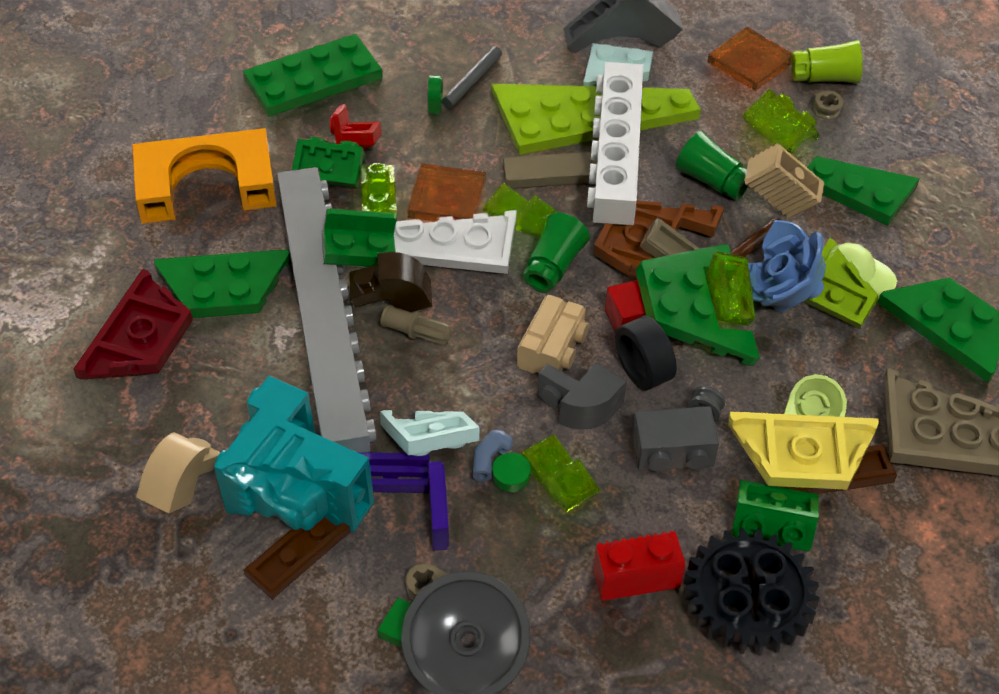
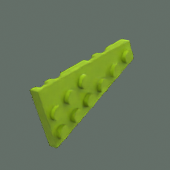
[491,83,701,155]

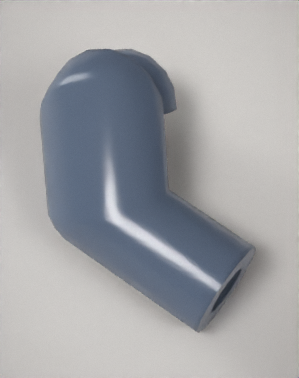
[473,429,513,482]

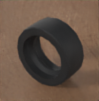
[615,316,677,391]

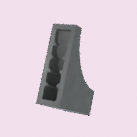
[564,0,683,53]

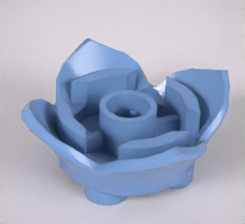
[729,220,826,312]

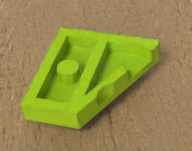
[803,238,878,329]

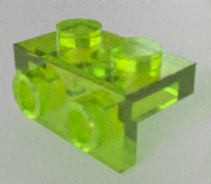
[742,88,820,154]

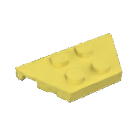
[728,412,879,490]

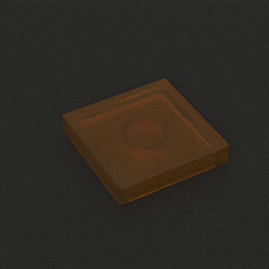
[707,27,792,91]
[407,163,486,222]

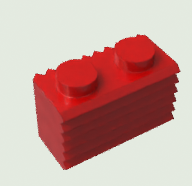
[593,530,686,601]

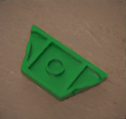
[154,249,291,318]
[877,277,999,383]

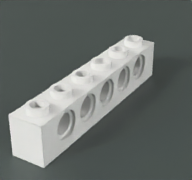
[587,62,643,225]

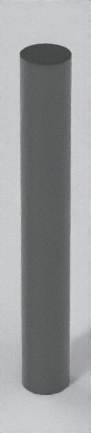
[442,46,502,109]

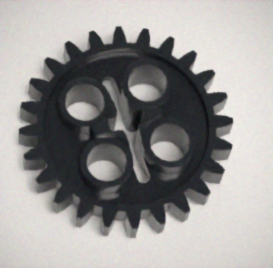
[683,528,820,656]

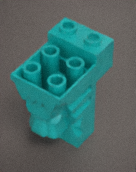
[214,376,375,532]

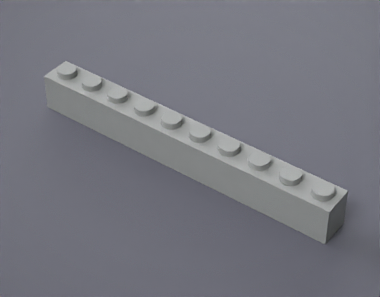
[277,167,377,452]

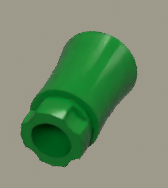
[675,131,749,200]
[523,212,590,293]

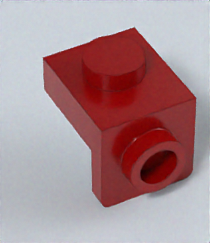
[329,105,382,149]

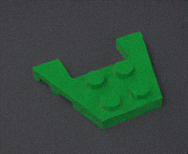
[635,244,760,366]

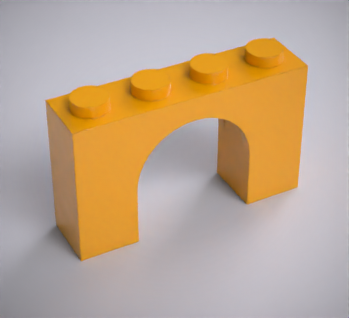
[132,128,277,224]

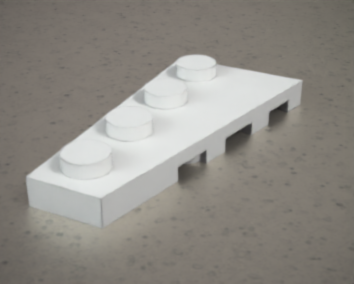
[394,210,517,274]

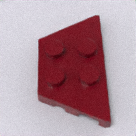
[73,269,193,380]

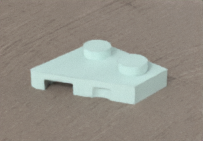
[583,43,653,86]
[380,410,479,456]

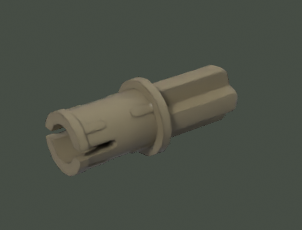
[380,305,452,345]

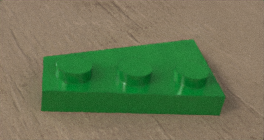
[807,156,920,226]

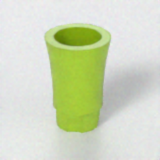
[791,40,863,84]

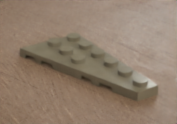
[883,368,999,476]

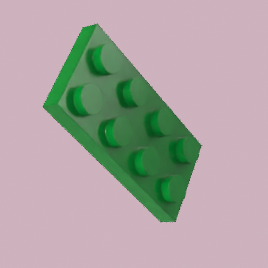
[243,34,383,117]

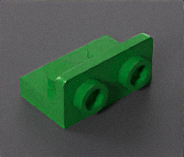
[291,137,367,189]
[322,209,397,267]
[732,479,819,551]

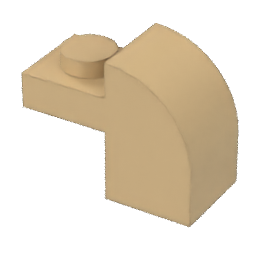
[136,432,221,513]

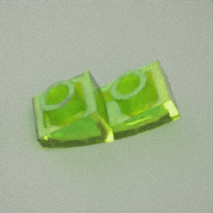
[361,163,397,218]
[482,183,558,238]
[522,434,601,511]

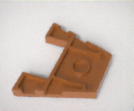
[593,201,724,280]

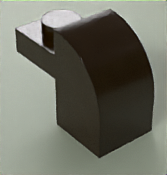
[350,252,432,312]

